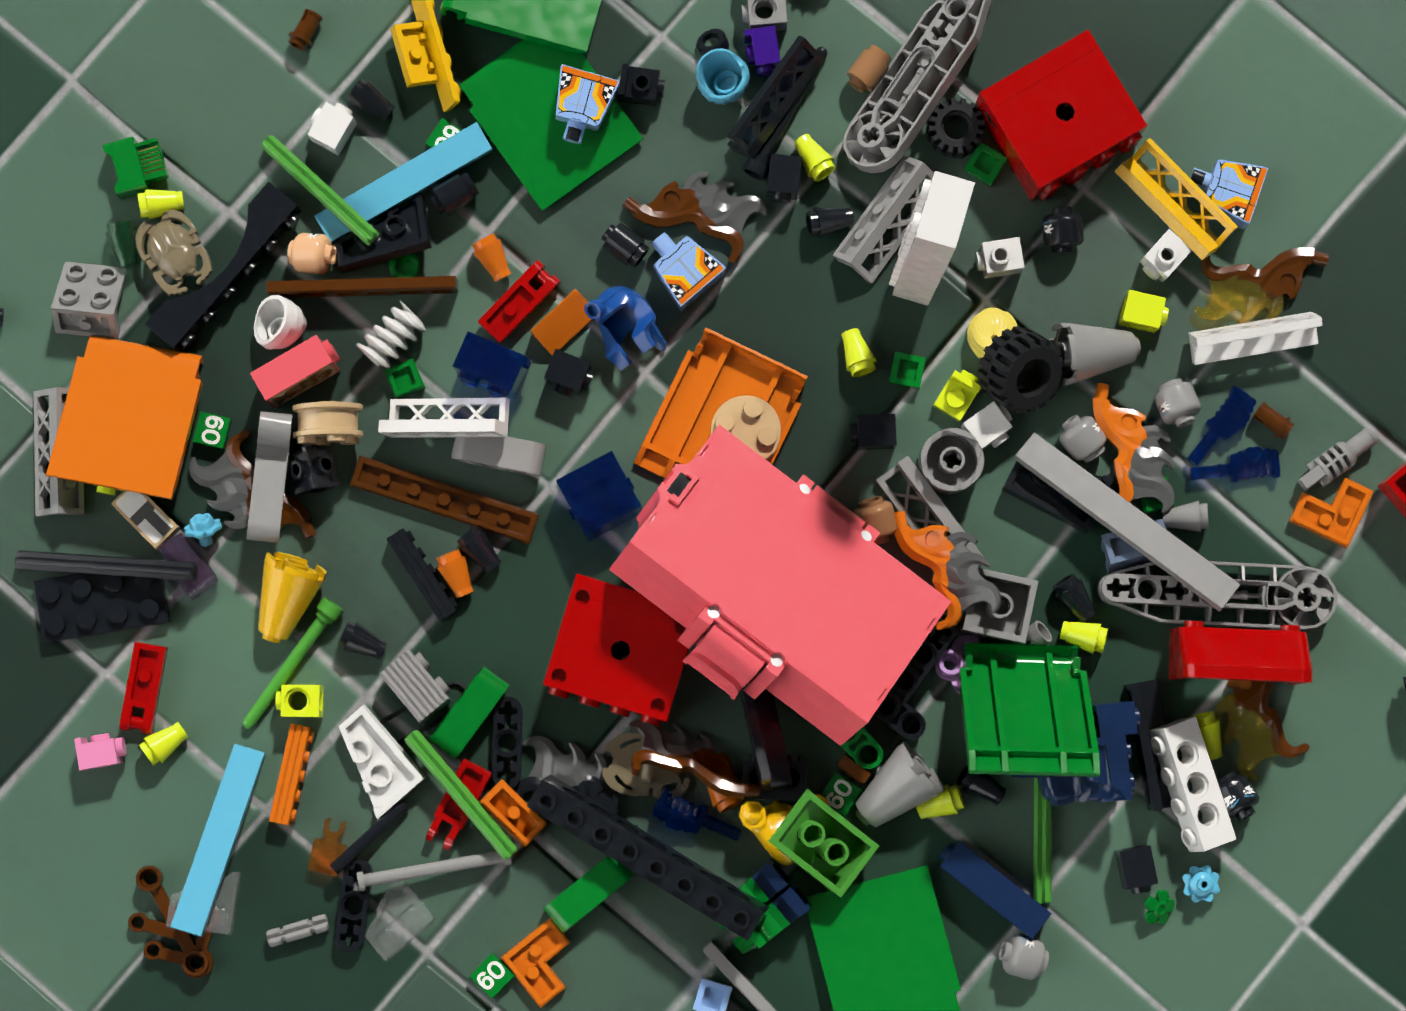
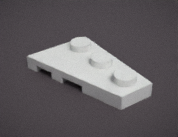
[339,705,426,820]

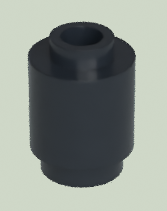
[430,172,479,216]
[601,223,649,268]

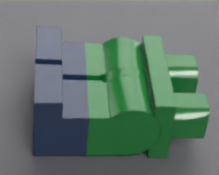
[715,858,812,954]

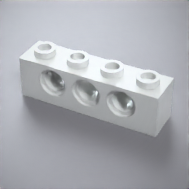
[1149,717,1236,852]

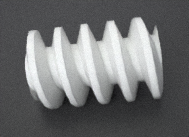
[356,301,426,368]

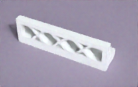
[1188,312,1322,365]
[378,398,510,438]

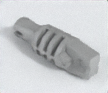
[1298,427,1378,491]

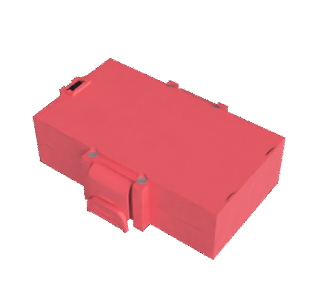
[609,424,951,746]

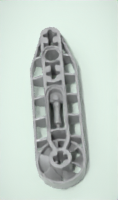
[843,0,993,173]
[1097,561,1337,630]

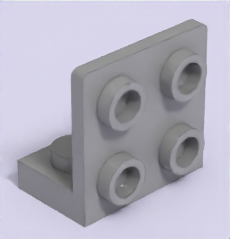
[51,262,127,339]

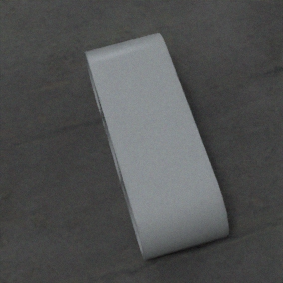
[451,437,547,477]

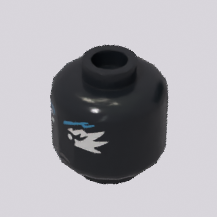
[1042,206,1084,252]
[1217,772,1259,822]

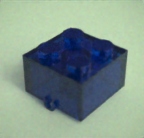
[452,332,532,399]
[556,451,643,542]

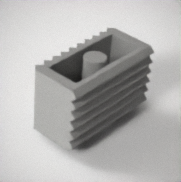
[379,650,452,725]

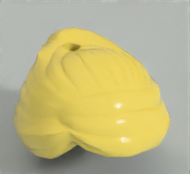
[967,308,1017,359]

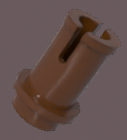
[288,9,323,51]
[1252,402,1294,439]

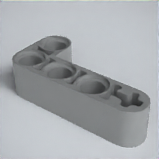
[246,411,293,543]

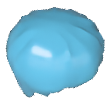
[696,48,750,105]

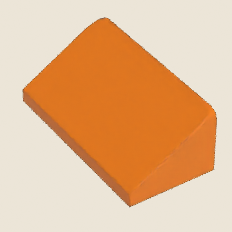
[530,289,593,356]
[479,779,548,847]

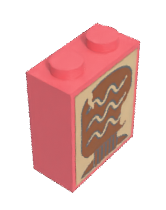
[250,335,341,409]

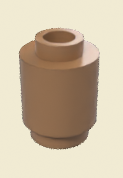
[847,45,891,93]

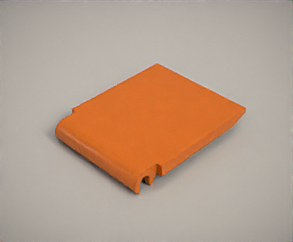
[633,328,808,479]
[46,335,204,500]

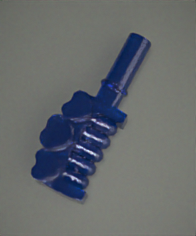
[1187,385,1256,466]
[1190,446,1280,483]
[652,787,742,841]

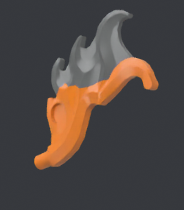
[1092,383,1175,514]
[894,511,1001,631]

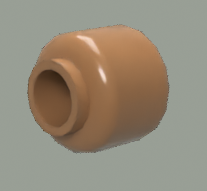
[853,496,897,545]

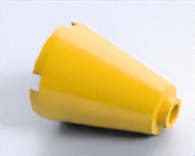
[258,552,327,643]

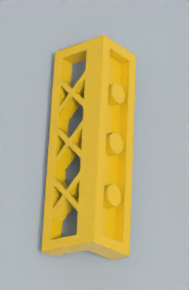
[1114,138,1238,260]

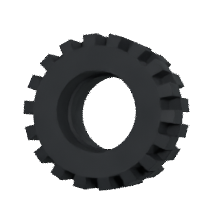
[978,326,1065,414]

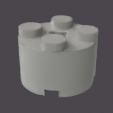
[918,428,984,495]

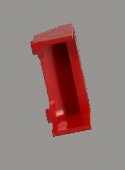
[1168,621,1312,685]

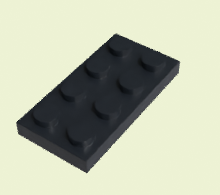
[34,573,171,644]

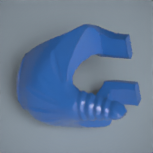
[584,286,667,371]

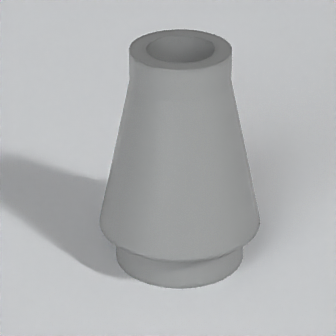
[1163,501,1209,532]

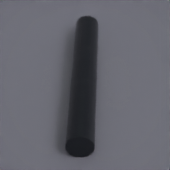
[329,800,409,875]

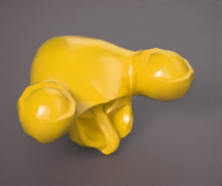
[739,794,829,867]

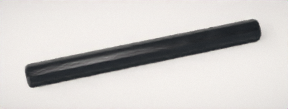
[15,550,198,581]

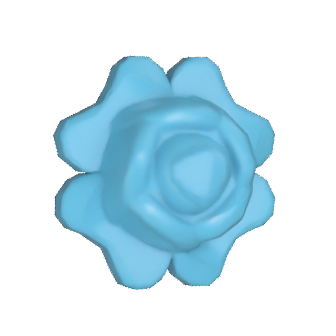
[184,513,222,547]
[1182,865,1220,903]

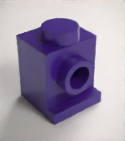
[744,25,781,77]

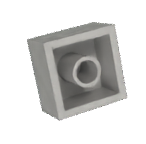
[959,568,1038,645]

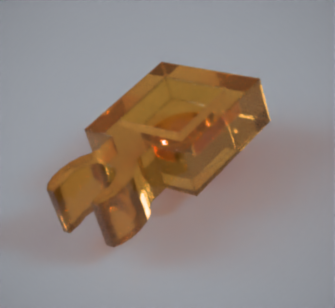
[307,818,347,877]

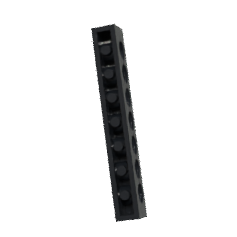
[527,775,770,941]

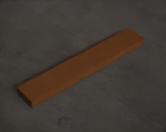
[266,276,458,298]
[350,456,540,545]

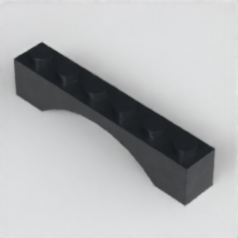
[145,181,302,351]

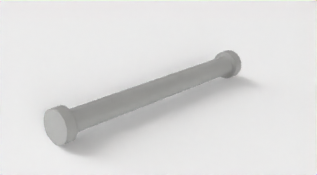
[356,851,512,891]

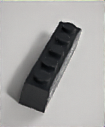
[387,528,458,623]

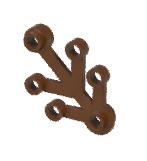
[128,865,221,978]

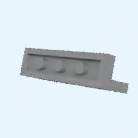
[833,156,934,283]
[33,387,84,517]
[876,456,983,556]

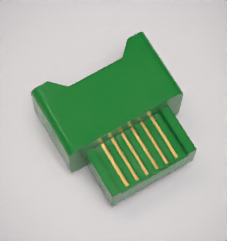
[102,136,170,200]

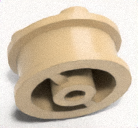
[711,395,781,461]
[292,401,363,447]

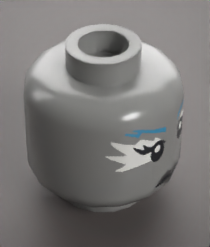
[1155,379,1201,428]
[1059,415,1106,463]
[999,934,1049,980]

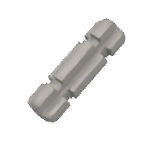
[266,914,329,947]

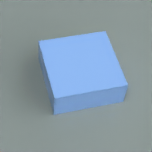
[693,978,733,1011]

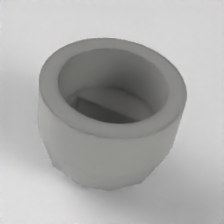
[1026,620,1052,645]

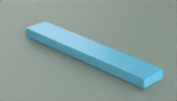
[315,122,493,244]
[170,744,266,938]

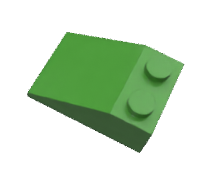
[768,789,879,897]

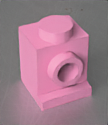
[74,733,127,770]

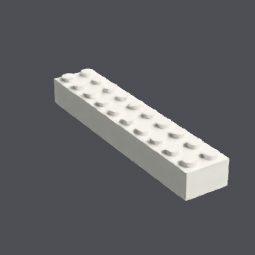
[889,171,975,306]

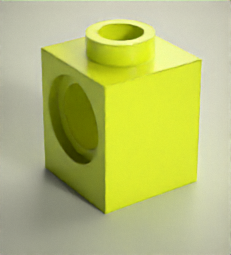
[1118,290,1169,333]
[276,685,324,718]

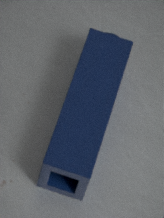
[938,840,1052,939]

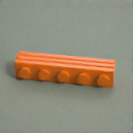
[269,723,315,825]

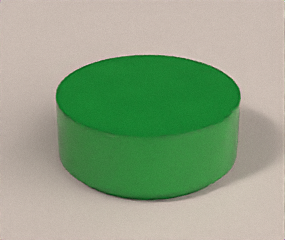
[389,253,421,278]

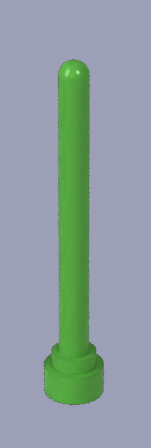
[242,597,344,729]

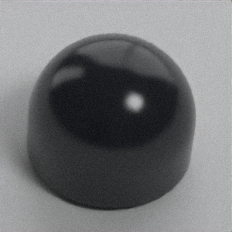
[696,29,729,56]

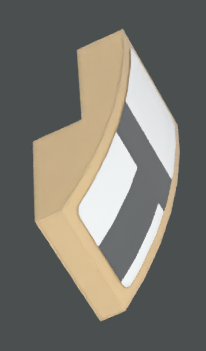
[111,491,181,551]

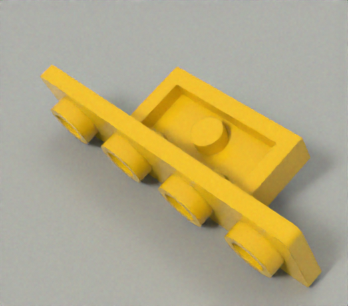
[390,0,460,112]

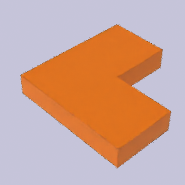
[1288,477,1374,548]
[501,918,571,1008]

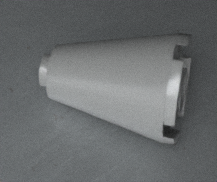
[1049,322,1141,386]
[855,742,945,827]

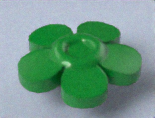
[1144,889,1175,925]

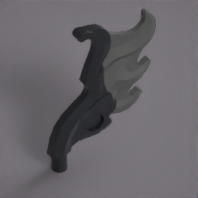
[515,736,638,827]

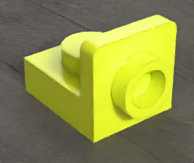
[933,370,981,422]

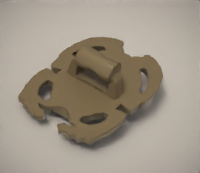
[135,210,213,296]
[602,733,691,799]

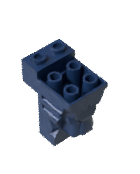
[1012,701,1140,806]

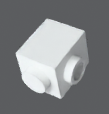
[308,102,357,156]
[1140,229,1192,282]
[975,237,1025,279]
[961,401,1012,450]

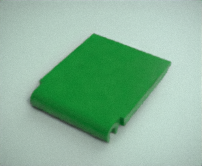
[439,0,602,54]
[458,39,644,211]
[958,643,1100,777]
[806,865,961,1011]

